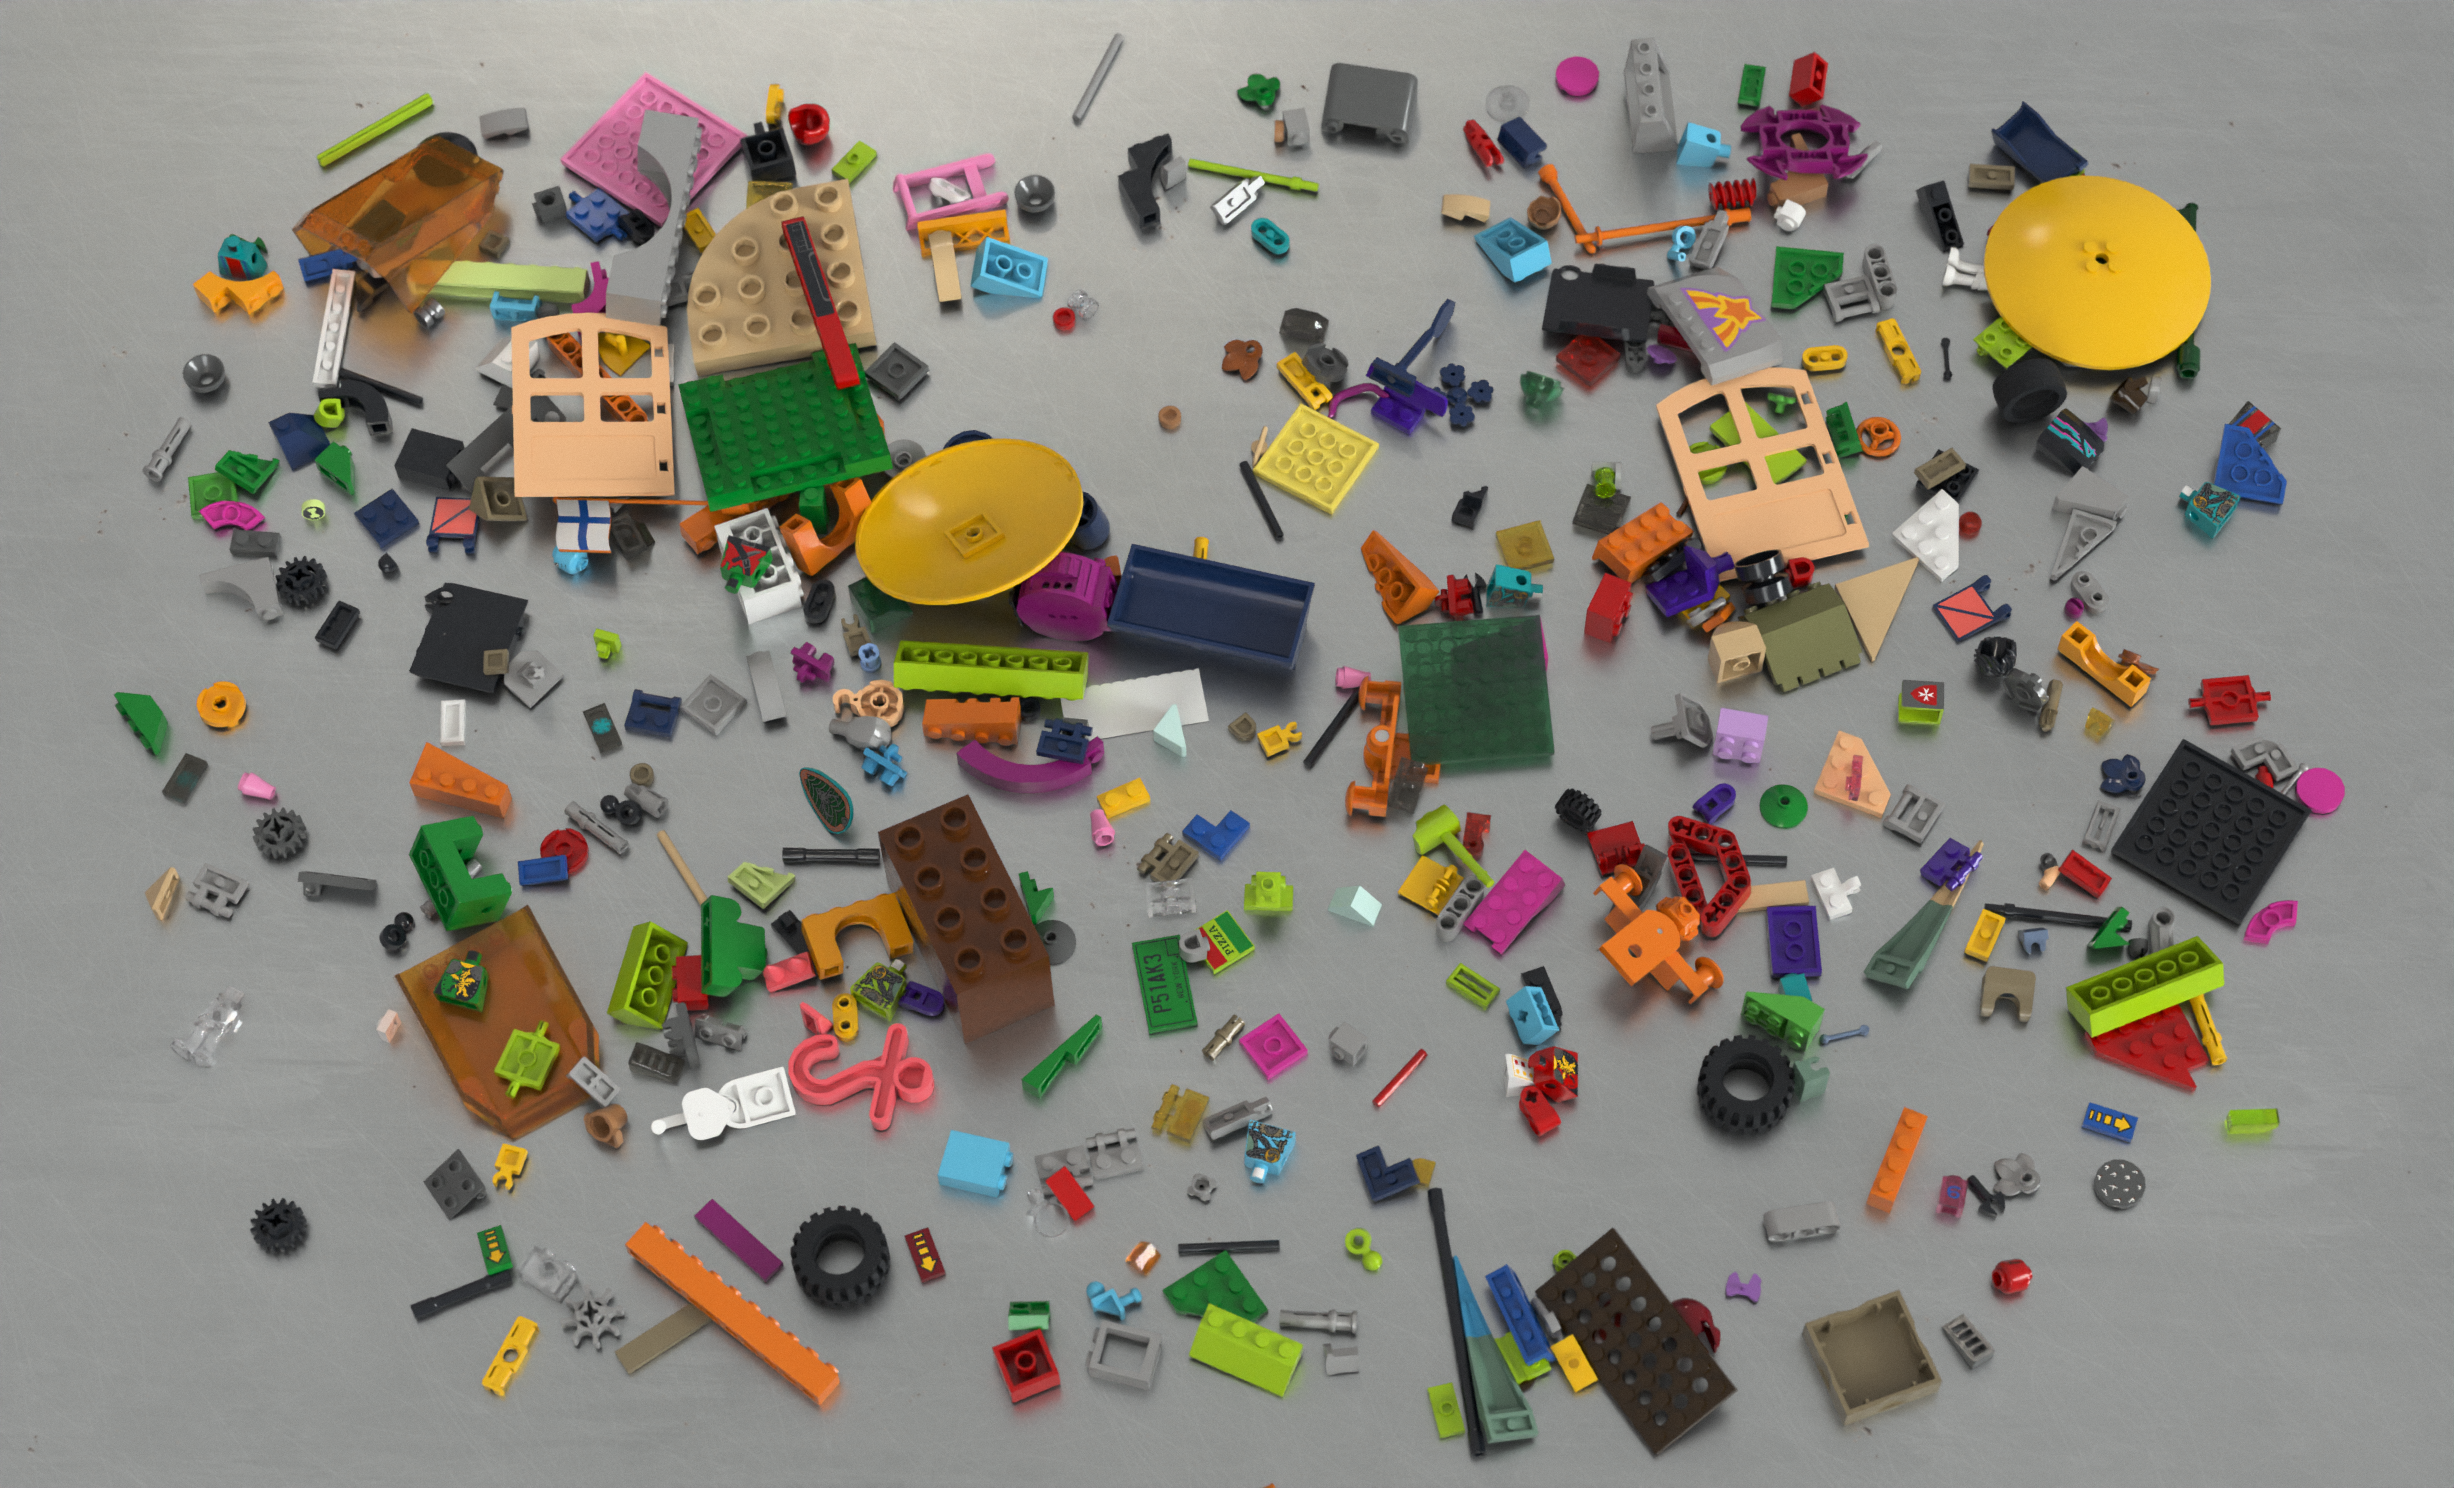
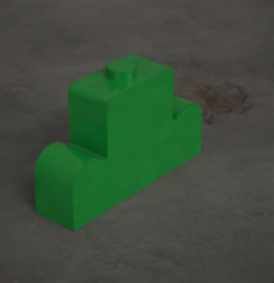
[701,895,767,997]

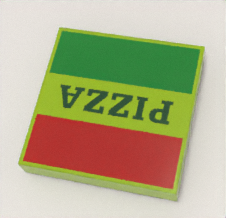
[1193,910,1255,975]

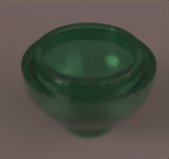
[1519,370,1564,410]

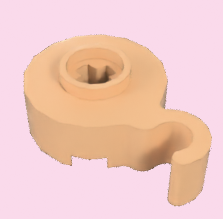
[833,679,904,727]

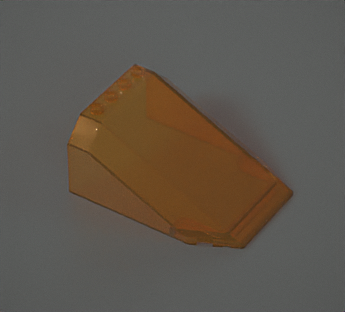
[292,135,504,314]
[392,905,600,1139]

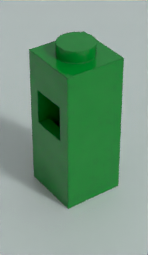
[799,486,829,535]

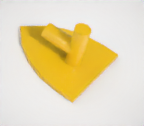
[598,332,651,377]

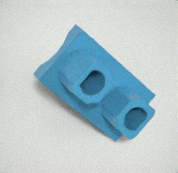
[861,744,908,786]

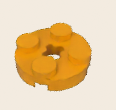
[196,681,246,727]

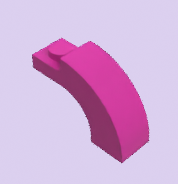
[571,261,609,336]

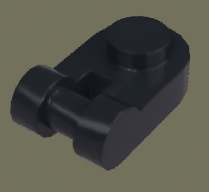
[617,209,655,244]

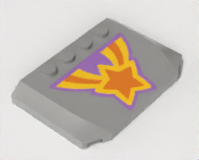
[1647,267,1783,386]

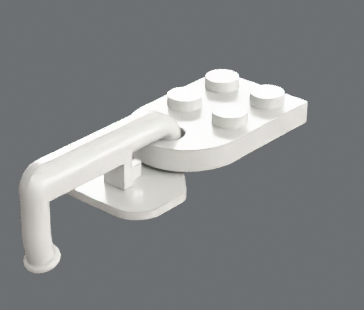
[651,1066,796,1140]

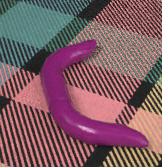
[1328,383,1389,418]

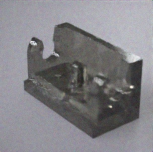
[1387,757,1428,814]

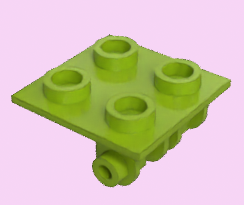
[1973,317,2032,369]

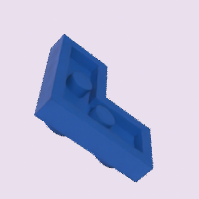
[1182,810,1250,861]

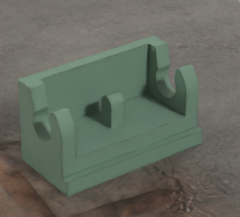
[1793,1057,1830,1102]

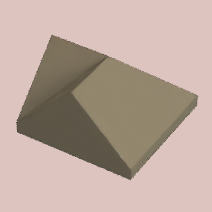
[469,477,527,521]

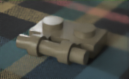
[1137,833,1199,891]

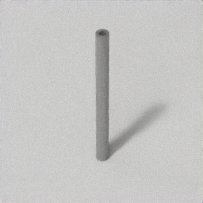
[1072,33,1123,121]

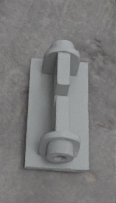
[695,1014,747,1051]

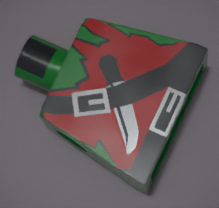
[720,535,773,594]

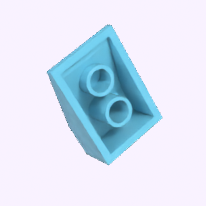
[1474,217,1552,282]
[970,237,1048,298]

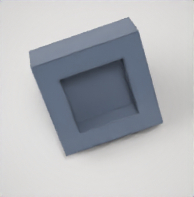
[2018,927,2049,953]

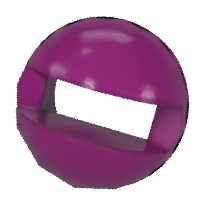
[2064,598,2084,618]

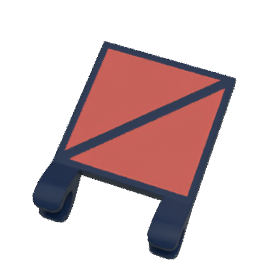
[426,497,480,554]
[1932,575,2012,643]

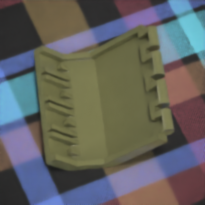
[1738,581,1862,693]

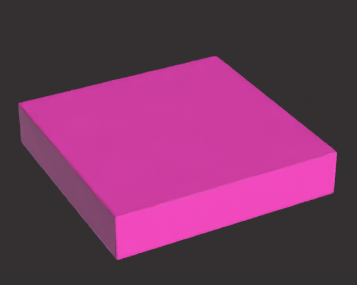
[1239,1013,1308,1080]

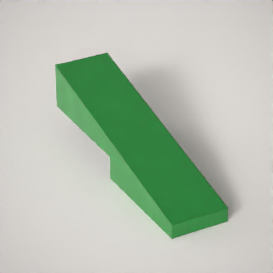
[1021,1014,1102,1099]

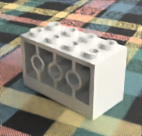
[714,508,804,624]

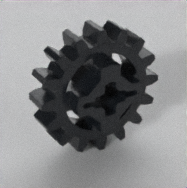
[275,556,328,605]
[250,1198,307,1253]

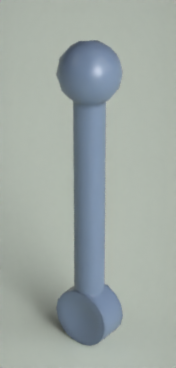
[1819,1025,1869,1044]

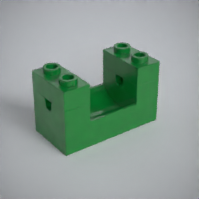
[409,816,512,931]

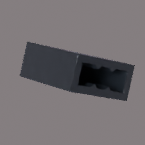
[394,428,465,491]

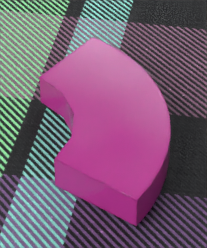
[199,501,265,531]
[2243,900,2298,944]

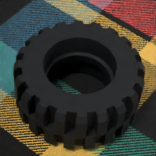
[1697,1035,1795,1135]
[791,1206,890,1308]

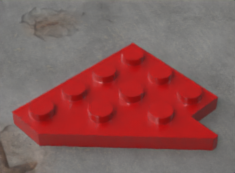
[2084,1004,2209,1092]

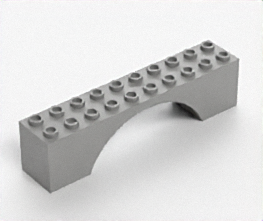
[606,109,702,326]

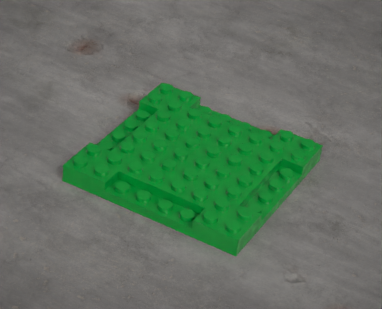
[678,343,893,512]

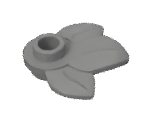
[1993,1153,2040,1196]

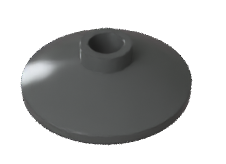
[1035,920,1076,965]

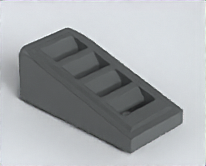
[1942,1314,1995,1369]

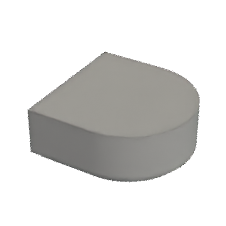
[2147,375,2162,404]

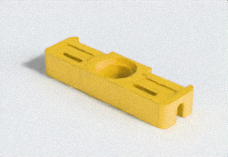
[1875,318,1921,384]
[482,1316,539,1396]

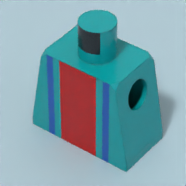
[218,236,268,281]

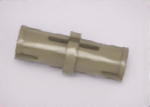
[1202,1014,1245,1061]

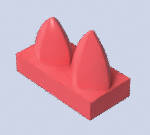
[763,951,816,993]

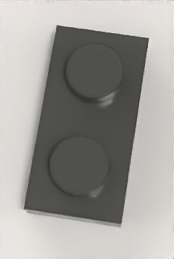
[229,529,281,557]

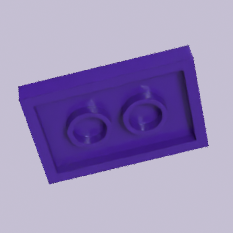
[1766,906,1822,977]

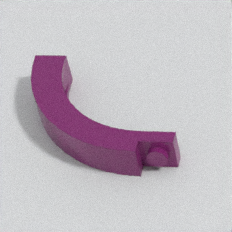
[956,736,1104,794]

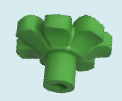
[1768,393,1797,414]

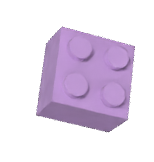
[1713,708,1769,763]

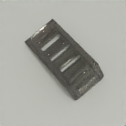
[628,1042,685,1084]

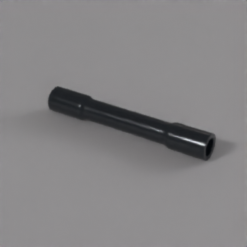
[782,847,880,863]
[410,1269,512,1319]

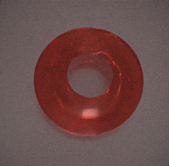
[1959,512,1982,534]

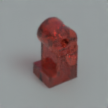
[1463,812,1491,861]

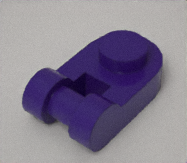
[1692,783,1736,824]
[898,981,945,1016]

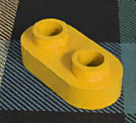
[766,84,784,124]
[1801,345,1848,371]
[832,993,859,1042]

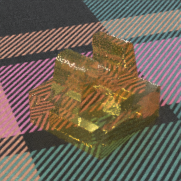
[2085,707,2116,736]

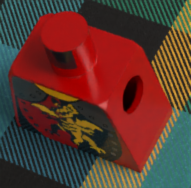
[1528,1047,1578,1103]

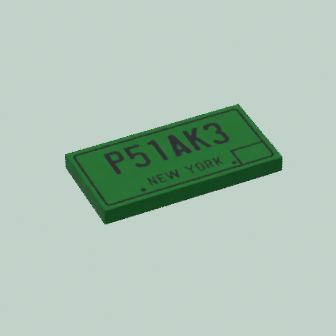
[1132,934,1198,1034]

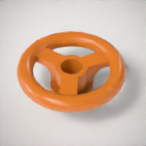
[1856,417,1901,457]

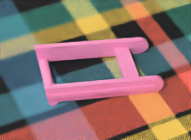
[893,154,1009,231]

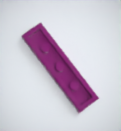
[694,1199,784,1283]

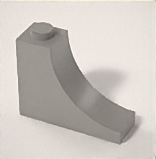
[199,557,284,620]

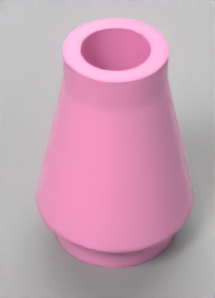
[1335,666,1371,689]
[238,772,276,800]
[1090,809,1115,846]

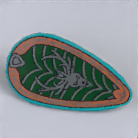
[799,767,854,834]

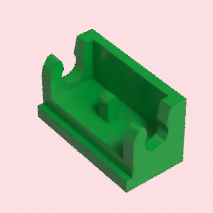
[1825,402,1863,459]

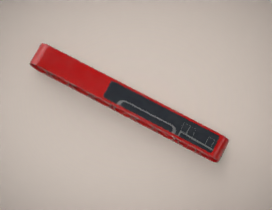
[781,216,860,390]

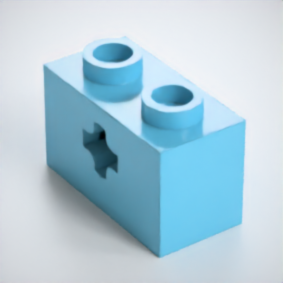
[1506,986,1559,1045]

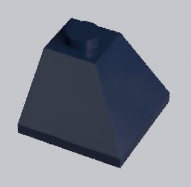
[268,412,330,470]

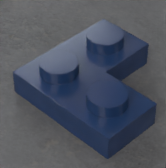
[1356,1145,1421,1202]

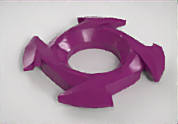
[1740,105,1868,181]

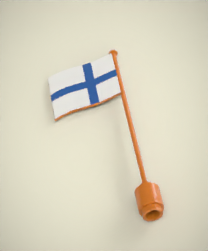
[553,497,755,553]

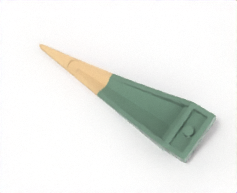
[1864,840,1984,989]

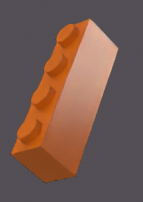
[1866,1107,1928,1213]

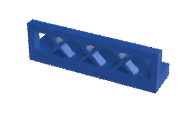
[1485,1264,1557,1366]

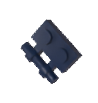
[1036,718,1093,765]

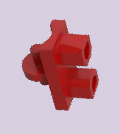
[1434,575,1473,623]

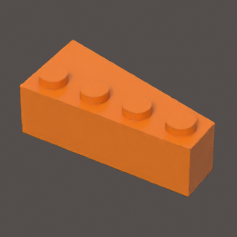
[409,742,512,819]

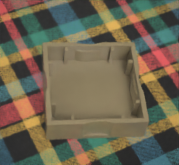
[1802,1290,1942,1426]

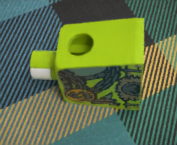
[850,959,907,1021]

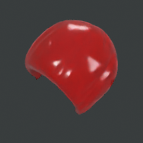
[788,103,830,145]

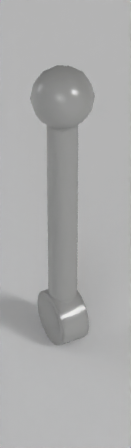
[2280,763,2308,795]

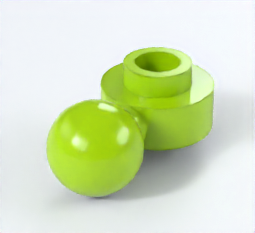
[1345,1228,1382,1271]

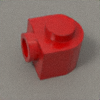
[1784,557,1815,589]

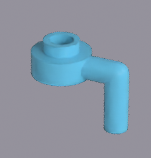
[1667,225,1696,261]

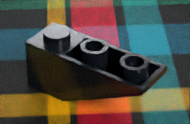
[1916,180,1964,251]

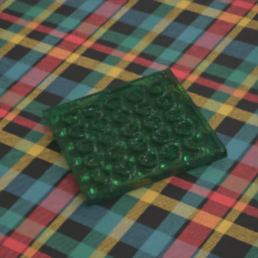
[1398,615,1555,766]

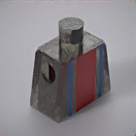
[2229,401,2281,448]

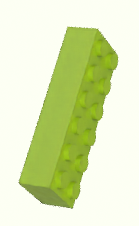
[2066,936,2225,1037]

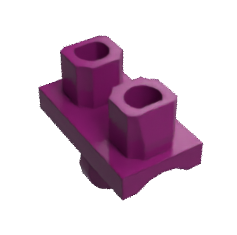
[790,642,835,683]

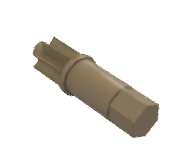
[2039,679,2063,732]

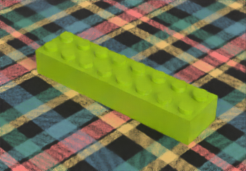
[894,640,1088,701]

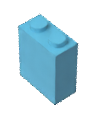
[938,1130,1013,1198]

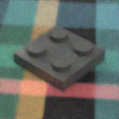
[865,342,929,401]

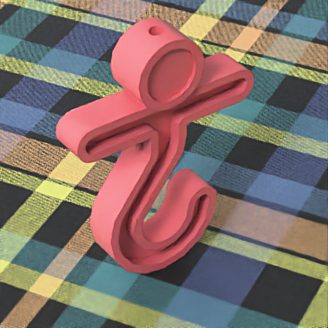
[788,1023,934,1131]

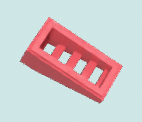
[800,1002,833,1035]

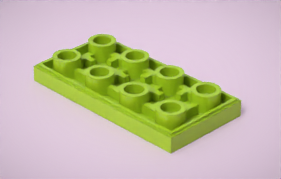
[1709,401,1807,485]

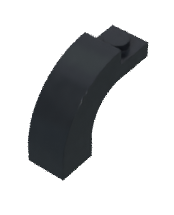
[318,380,393,436]

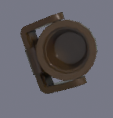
[2109,376,2148,415]

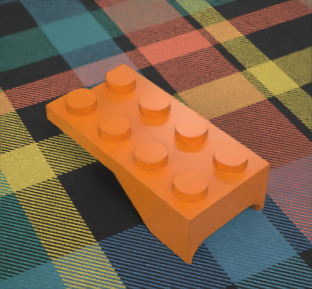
[1592,502,1694,584]

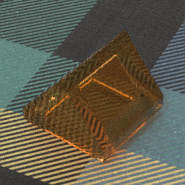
[1126,1241,1161,1275]

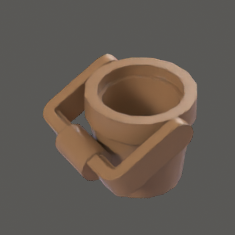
[583,1104,628,1148]

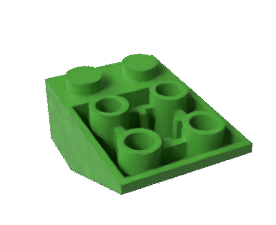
[1741,991,1825,1052]

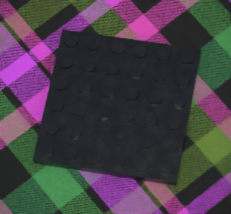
[2111,739,2312,925]

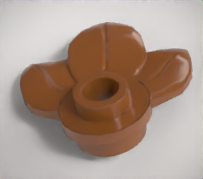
[1222,340,1263,381]
[2118,649,2159,675]

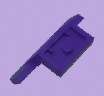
[1366,363,1448,435]

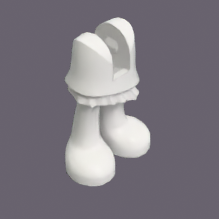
[1942,247,1988,291]

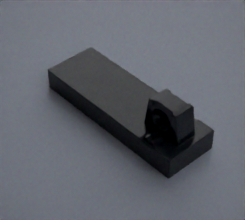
[771,910,818,978]

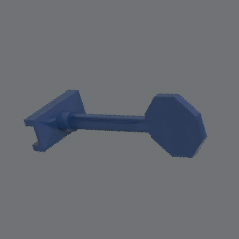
[1369,298,1456,398]

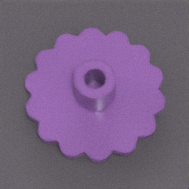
[1647,344,1677,364]

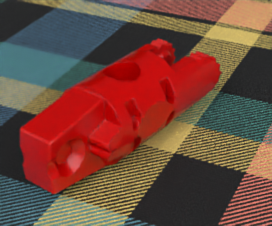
[1463,119,1504,167]

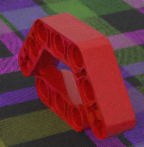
[1667,816,1751,937]

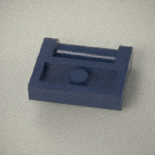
[624,689,682,738]

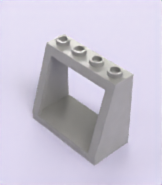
[1624,38,1678,154]

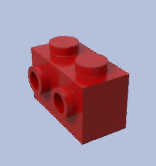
[1789,52,1828,107]
[672,955,708,1011]

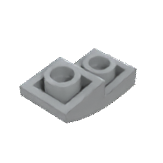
[479,108,529,139]

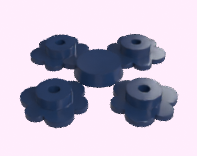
[1429,363,1494,426]

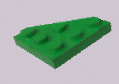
[1771,246,1844,309]
[1162,1250,1268,1323]

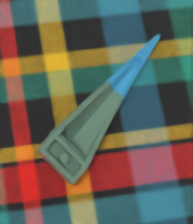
[1453,1255,1539,1443]

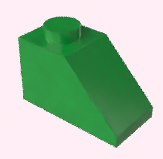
[314,441,355,496]

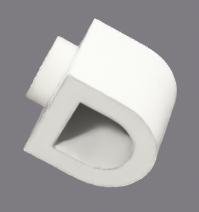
[1774,199,1806,231]

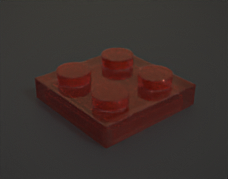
[1556,335,1621,387]

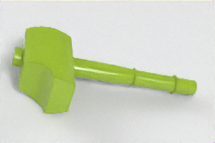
[1412,804,1494,888]

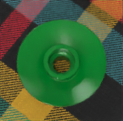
[1759,784,1808,828]

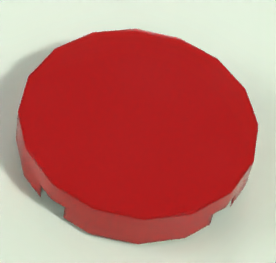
[540,828,589,874]

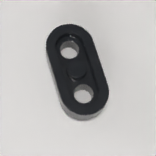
[803,579,835,624]

